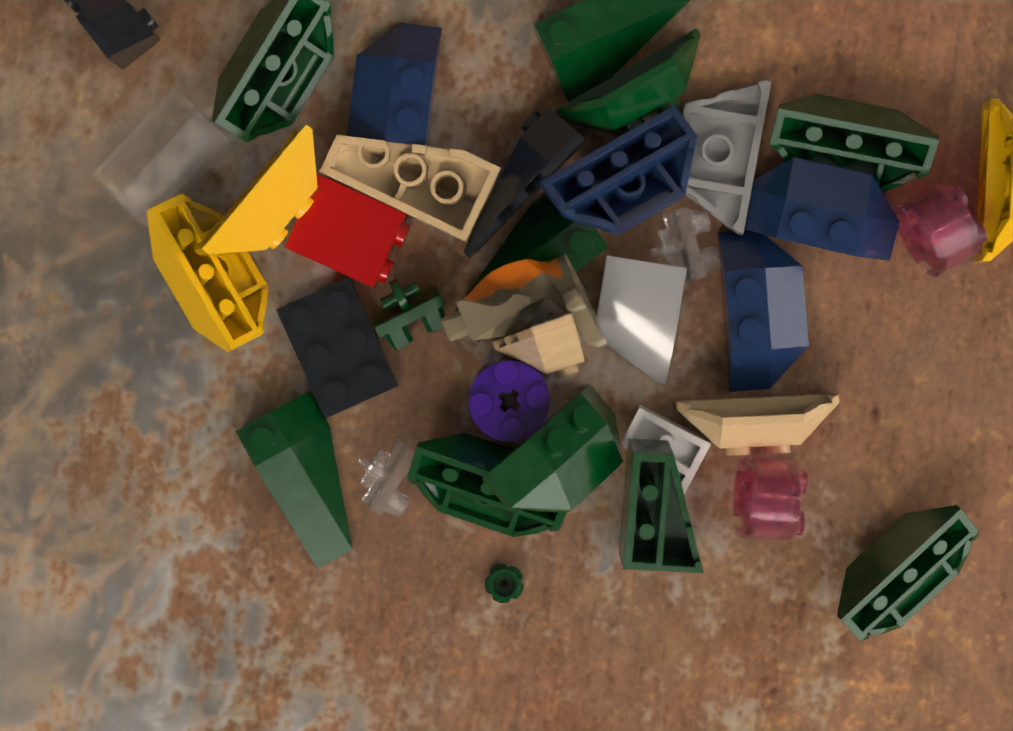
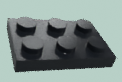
[276,277,398,419]

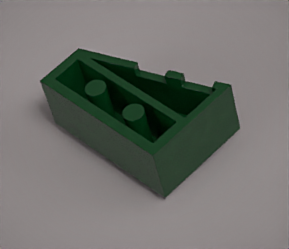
[618,439,704,573]

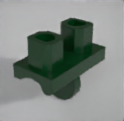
[371,278,445,350]

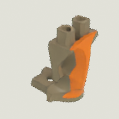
[440,254,608,347]

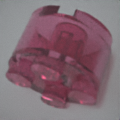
[894,183,988,277]
[733,457,808,541]

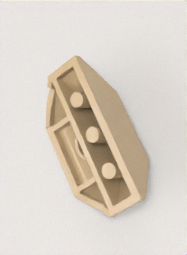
[674,394,839,456]

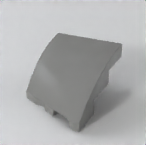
[596,255,687,385]

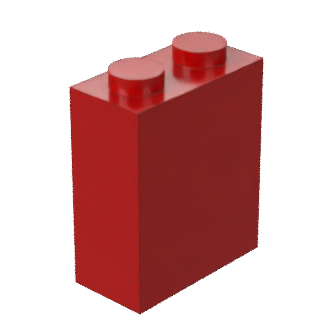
[284,174,411,288]

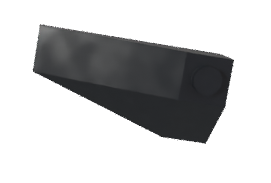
[64,0,161,69]
[464,108,584,259]

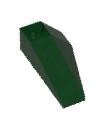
[235,391,353,569]

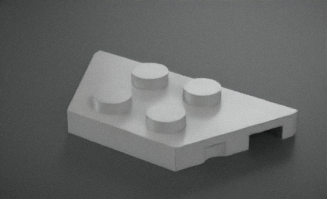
[683,80,771,235]

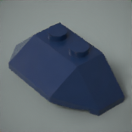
[347,23,442,147]
[540,105,698,236]
[744,157,900,261]
[717,230,809,392]

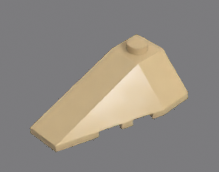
[319,135,501,243]
[493,314,585,379]

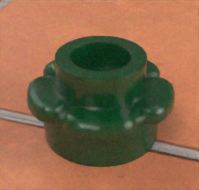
[484,564,524,603]

